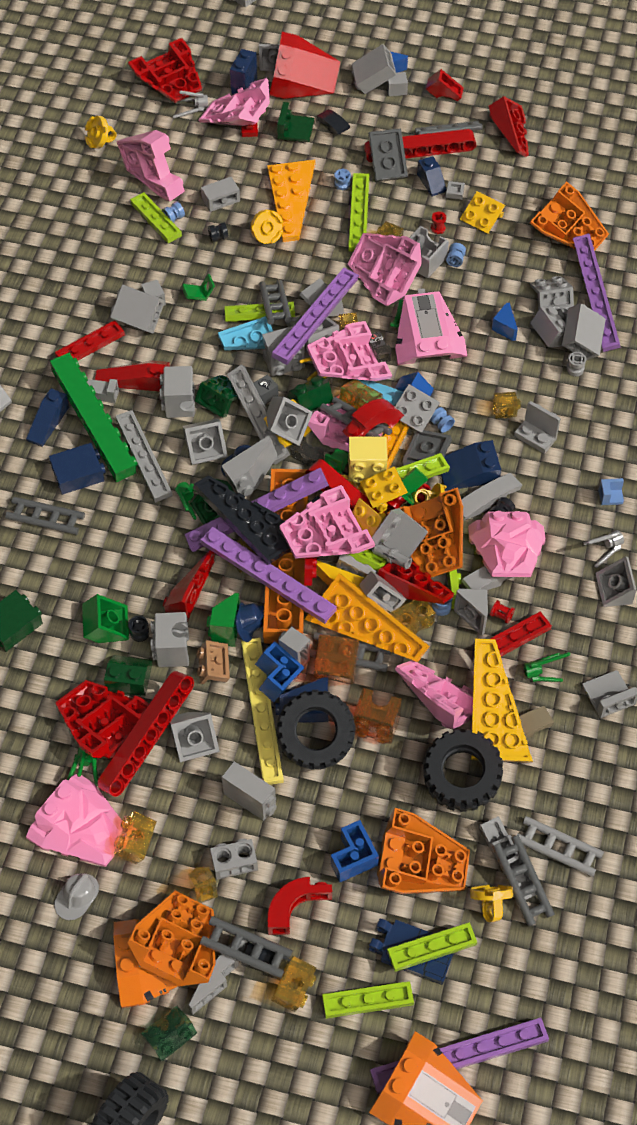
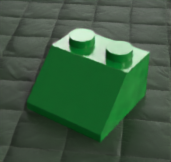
[207,593,240,647]
[82,594,129,643]

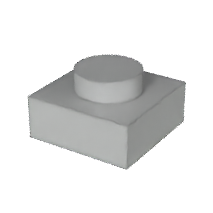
[446,181,465,200]

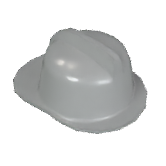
[55,873,99,920]

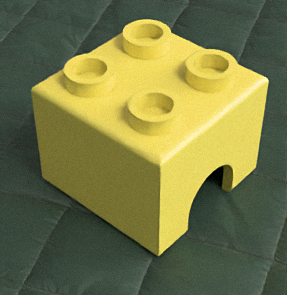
[348,437,388,483]

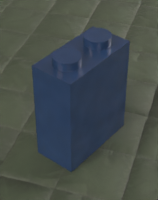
[230,49,258,96]
[49,443,106,495]

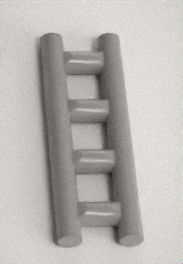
[517,816,604,877]

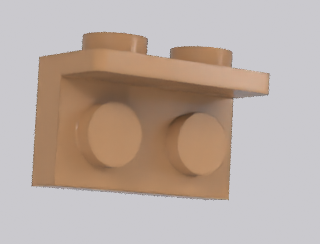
[197,640,230,684]

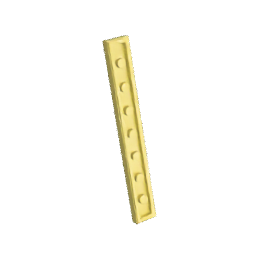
[241,637,284,785]

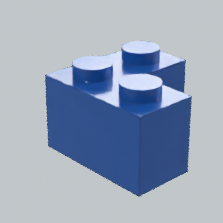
[255,641,305,702]
[331,820,379,882]

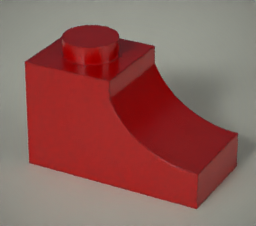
[426,69,464,101]

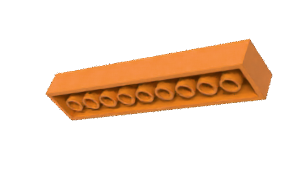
[263,469,308,644]

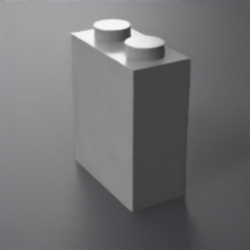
[352,44,397,94]
[110,284,165,333]
[562,303,606,360]
[222,761,277,821]

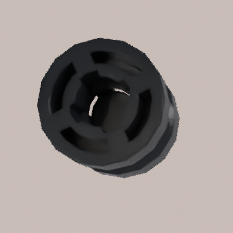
[208,222,229,242]
[490,497,515,512]
[128,616,149,642]

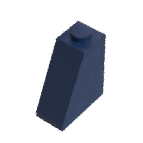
[276,677,328,723]

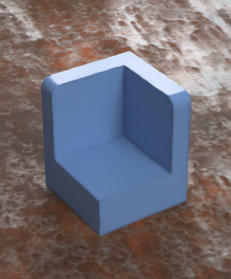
[599,478,624,505]

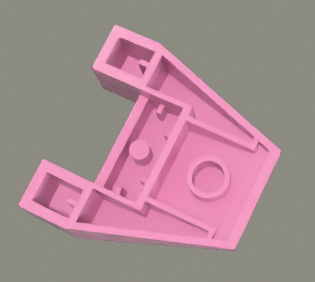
[116,130,185,201]

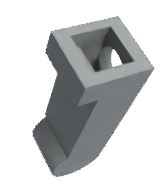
[87,379,119,404]

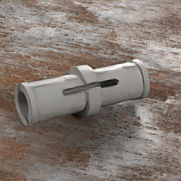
[373,544,412,569]

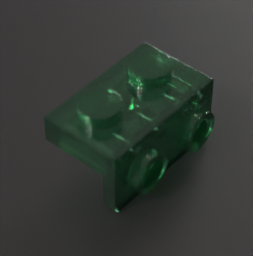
[141,1005,197,1061]

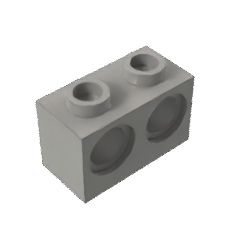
[210,839,258,880]

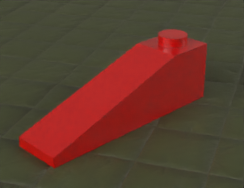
[488,96,529,157]
[95,360,170,392]
[163,550,215,622]
[378,562,454,604]

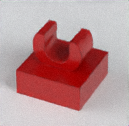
[241,123,258,137]

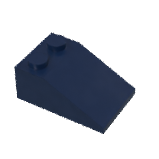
[441,440,501,491]

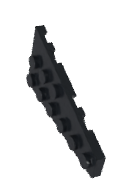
[193,475,291,565]

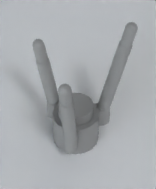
[173,91,208,119]
[583,530,624,568]

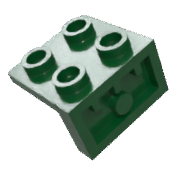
[277,102,315,142]
[195,375,239,418]

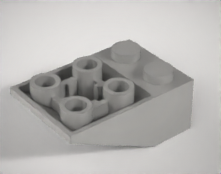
[531,307,570,347]

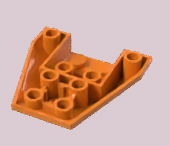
[530,182,609,251]
[387,488,463,578]
[377,808,470,894]
[128,890,215,986]

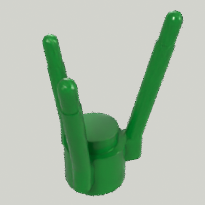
[175,482,197,520]
[524,652,571,682]
[67,747,98,786]

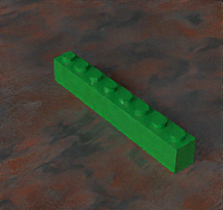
[50,352,138,483]

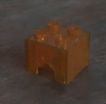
[313,634,360,684]
[354,688,402,744]

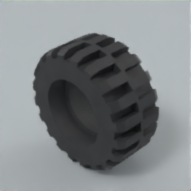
[276,690,355,770]
[423,728,503,812]
[91,1072,169,1125]

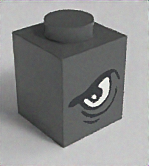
[253,374,279,405]

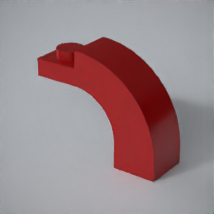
[342,399,404,438]
[268,877,332,935]

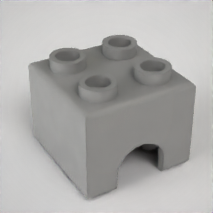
[409,226,449,278]
[262,326,305,376]
[160,366,195,418]
[151,612,189,667]

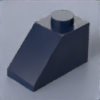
[417,156,447,197]

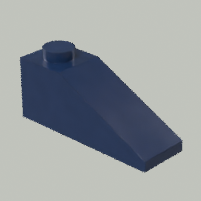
[26,388,69,447]

